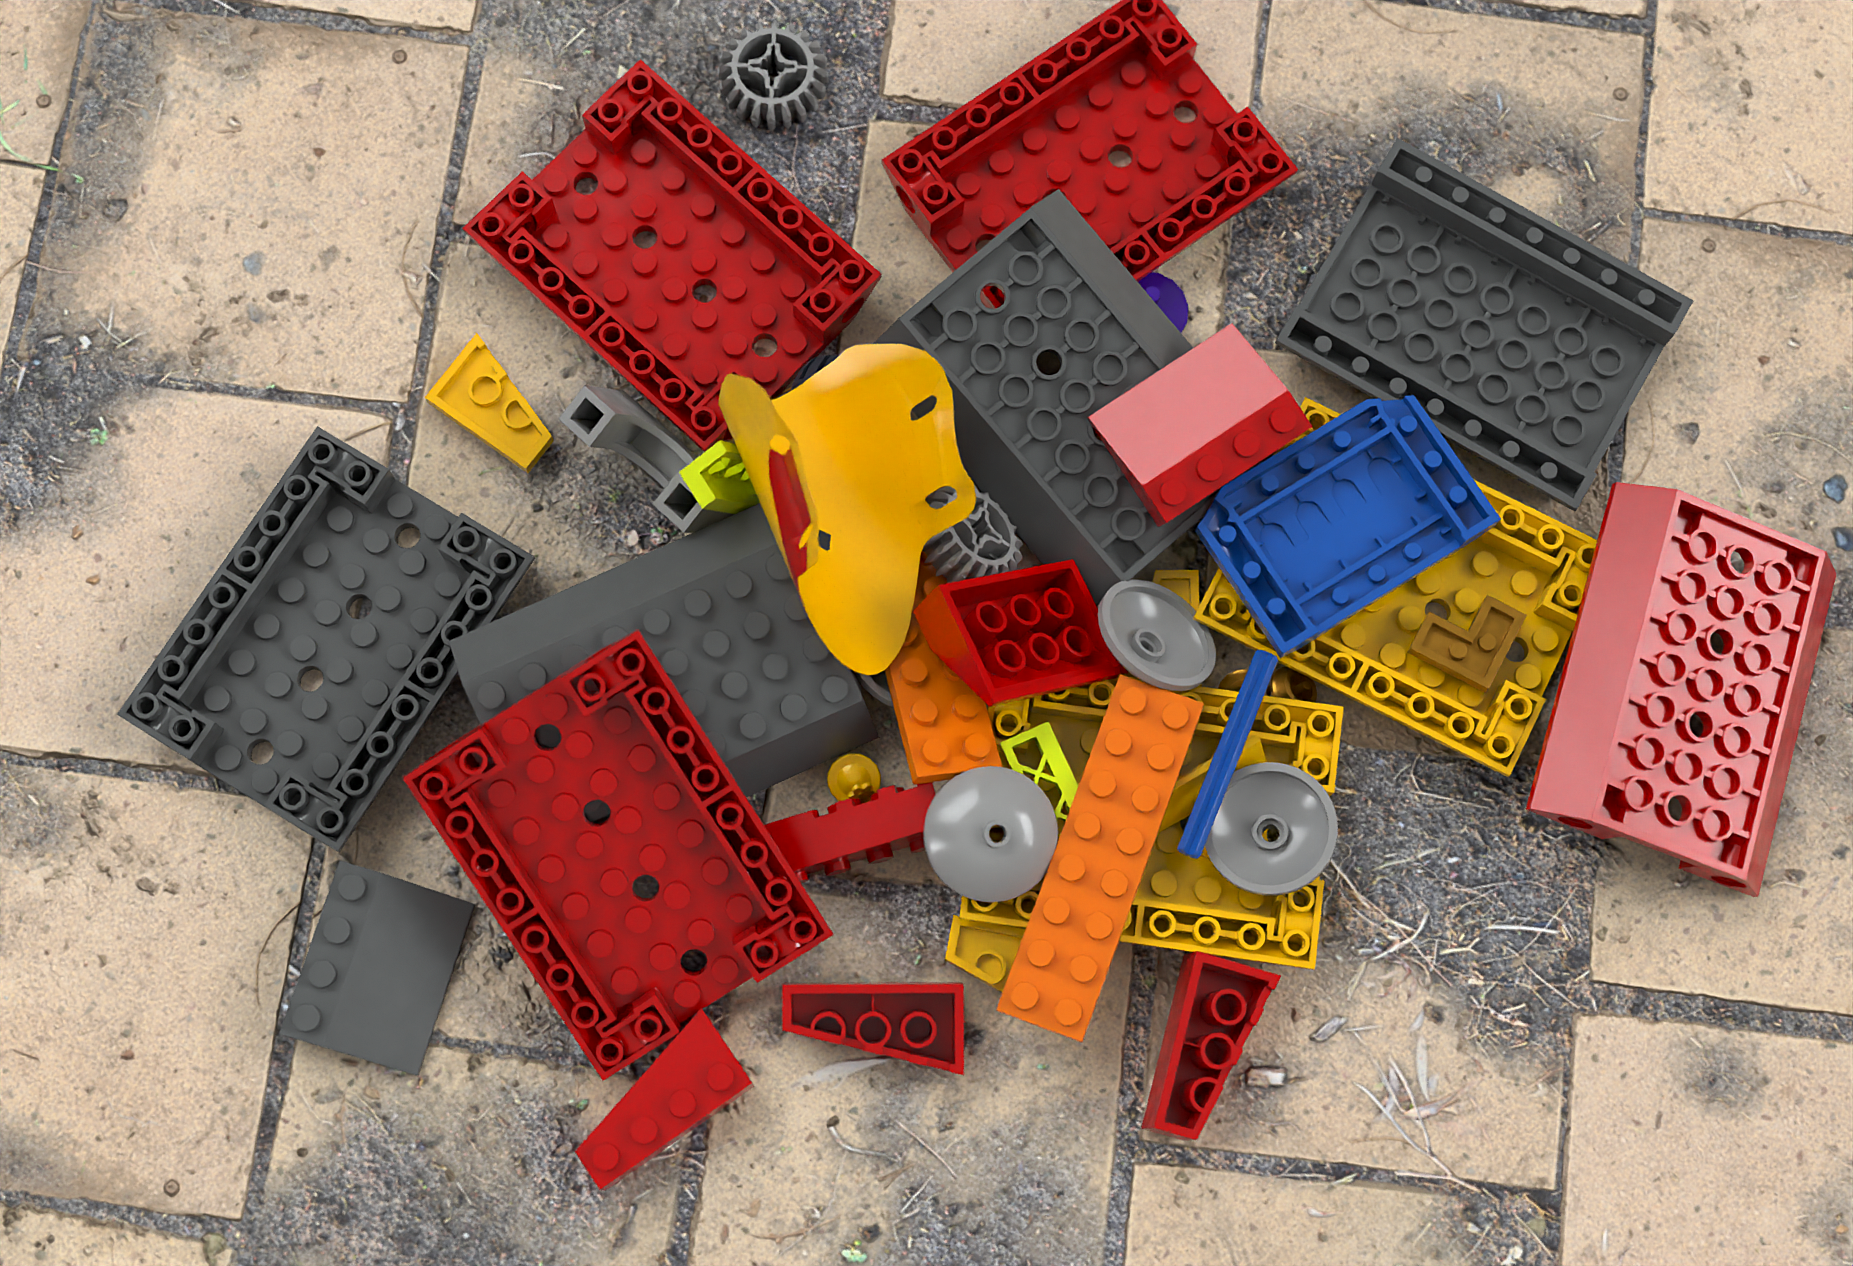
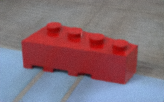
[764,782,936,883]
[1141,951,1281,1141]
[782,982,964,1075]
[575,1008,755,1191]

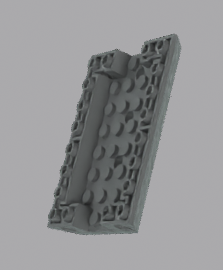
[873,189,1279,606]
[117,426,535,853]

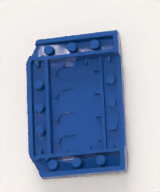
[1195,395,1501,658]

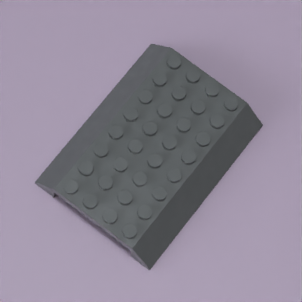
[1275,138,1694,512]
[449,503,880,824]

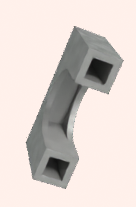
[559,385,734,533]

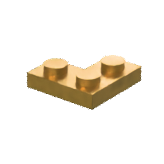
[1407,595,1527,693]

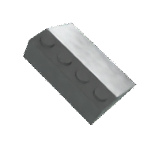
[279,860,475,1076]

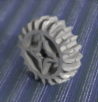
[718,19,829,131]
[922,485,1023,583]

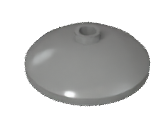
[1098,579,1216,691]
[1205,762,1338,896]
[923,766,1058,902]

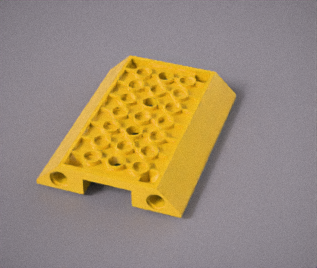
[1193,397,1597,777]
[959,676,1344,970]

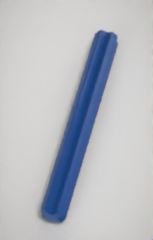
[1177,650,1278,859]

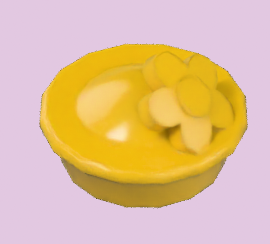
[827,753,881,804]

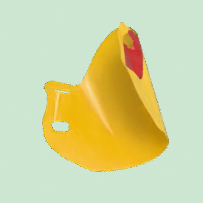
[718,344,976,676]

